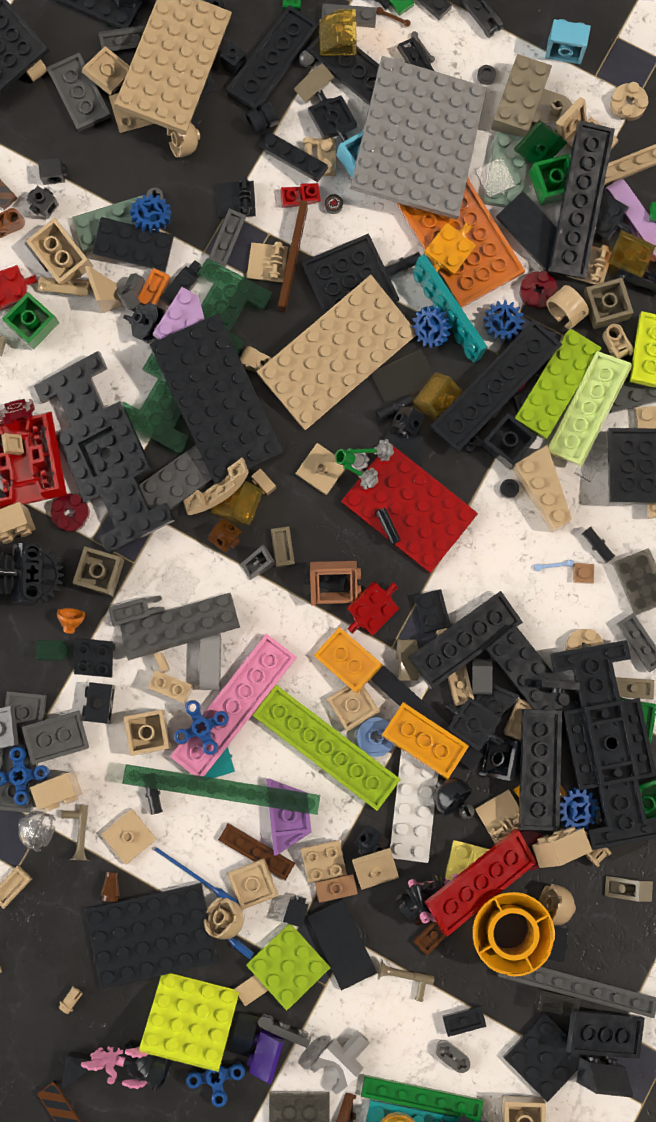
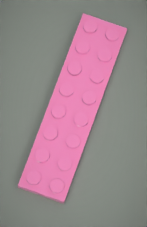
[170,633,297,781]

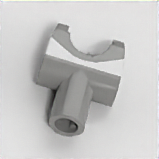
[310,1030,370,1094]

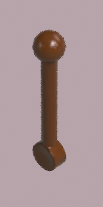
[377,7,411,27]

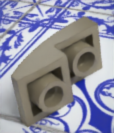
[294,63,335,103]
[396,639,419,681]

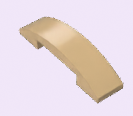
[183,458,249,515]

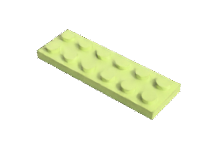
[548,351,632,467]

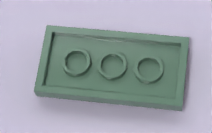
[483,132,528,208]
[72,196,154,253]

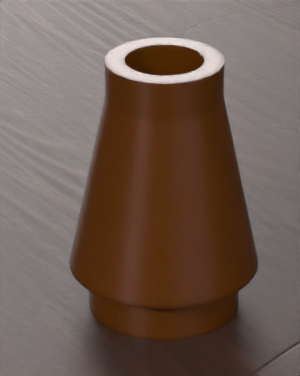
[100,873,120,902]

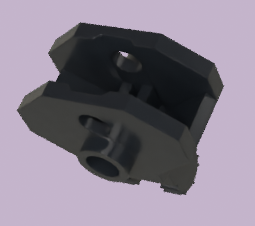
[123,302,165,344]

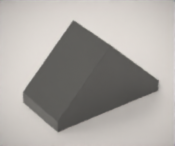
[240,545,276,580]
[472,658,492,694]

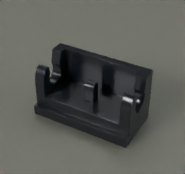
[306,561,347,592]

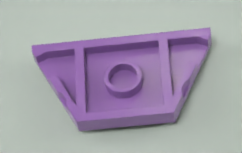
[266,778,312,855]

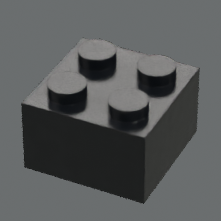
[481,413,537,470]

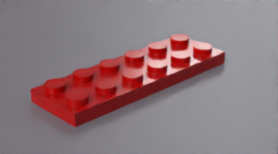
[425,829,537,936]

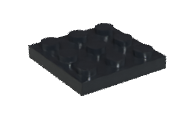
[503,1013,588,1102]

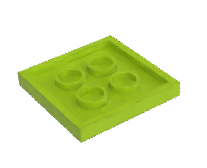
[246,924,330,1011]

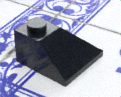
[479,739,521,781]

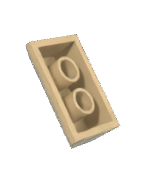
[26,218,94,284]

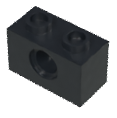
[82,682,115,724]

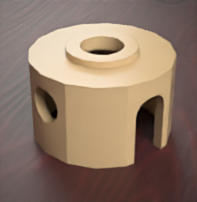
[546,285,589,329]

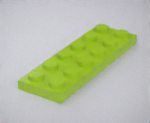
[515,329,601,440]

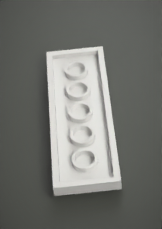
[390,749,438,863]

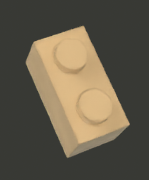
[251,469,276,496]

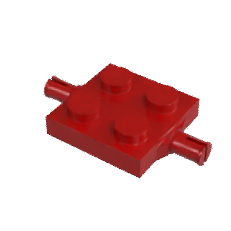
[0,265,38,310]
[347,581,399,636]

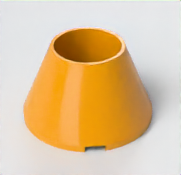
[473,892,555,976]

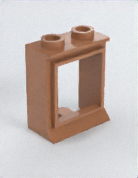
[310,561,361,606]

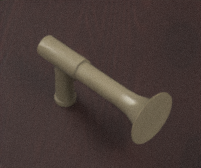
[61,805,90,861]
[377,959,434,1002]

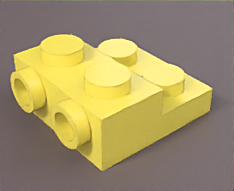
[444,840,489,881]

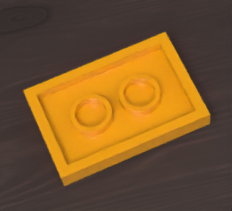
[314,627,383,694]

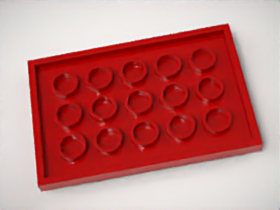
[341,443,479,573]

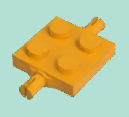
[424,223,476,276]

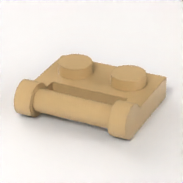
[303,137,336,176]

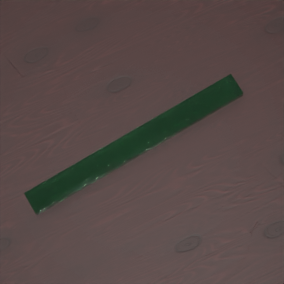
[122,764,321,815]

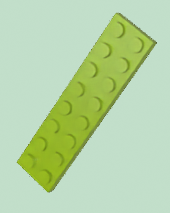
[252,685,401,811]

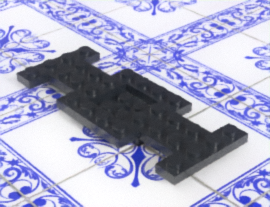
[34,351,175,554]
[550,640,656,850]

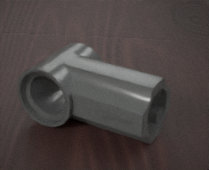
[117,273,145,310]

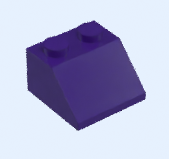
[247,1028,284,1084]

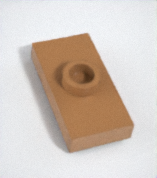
[315,874,358,903]

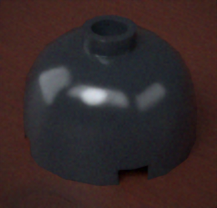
[433,778,472,816]

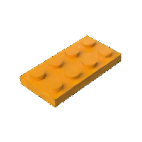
[381,702,469,779]

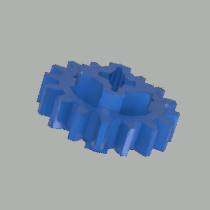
[130,194,171,233]
[483,300,525,342]
[412,305,452,348]
[560,787,599,829]

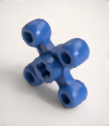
[174,700,229,755]
[0,746,50,806]
[186,1062,246,1107]

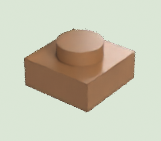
[573,563,594,584]

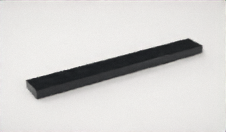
[370,653,483,770]

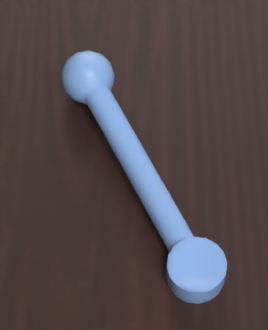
[534,559,574,571]

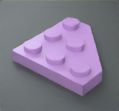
[153,287,204,339]

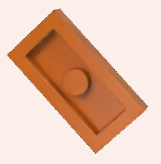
[138,268,171,305]

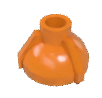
[57,608,85,633]

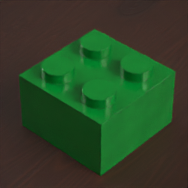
[529,154,570,206]
[2,292,59,349]

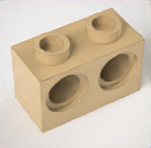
[148,670,194,703]

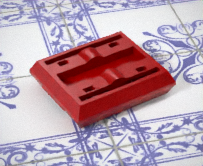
[0,411,67,509]

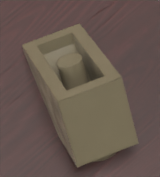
[605,876,653,902]

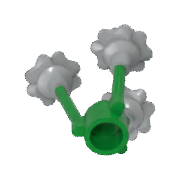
[335,439,394,490]

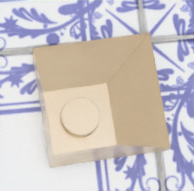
[85,266,123,313]

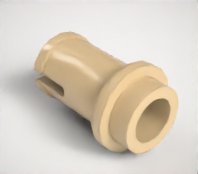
[59,986,83,1014]

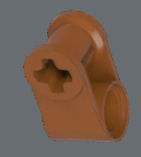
[0,208,25,238]

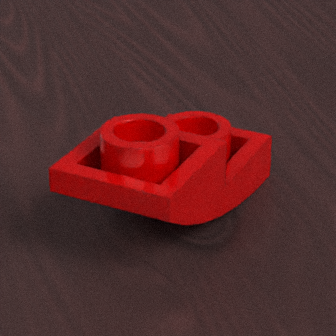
[280,183,321,208]

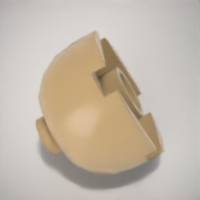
[167,122,200,157]
[539,884,576,925]
[204,898,244,940]

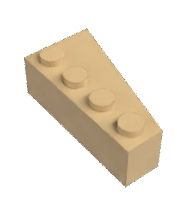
[512,445,572,533]

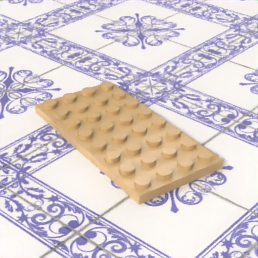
[114,0,232,135]
[256,275,416,430]

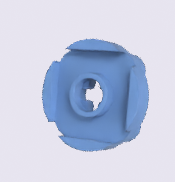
[357,717,394,757]

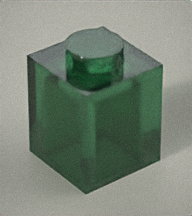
[36,640,67,661]

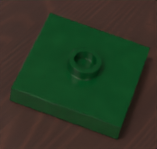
[514,120,567,164]

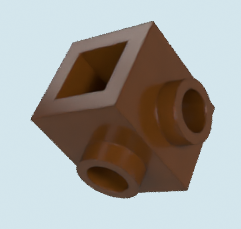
[208,518,242,553]

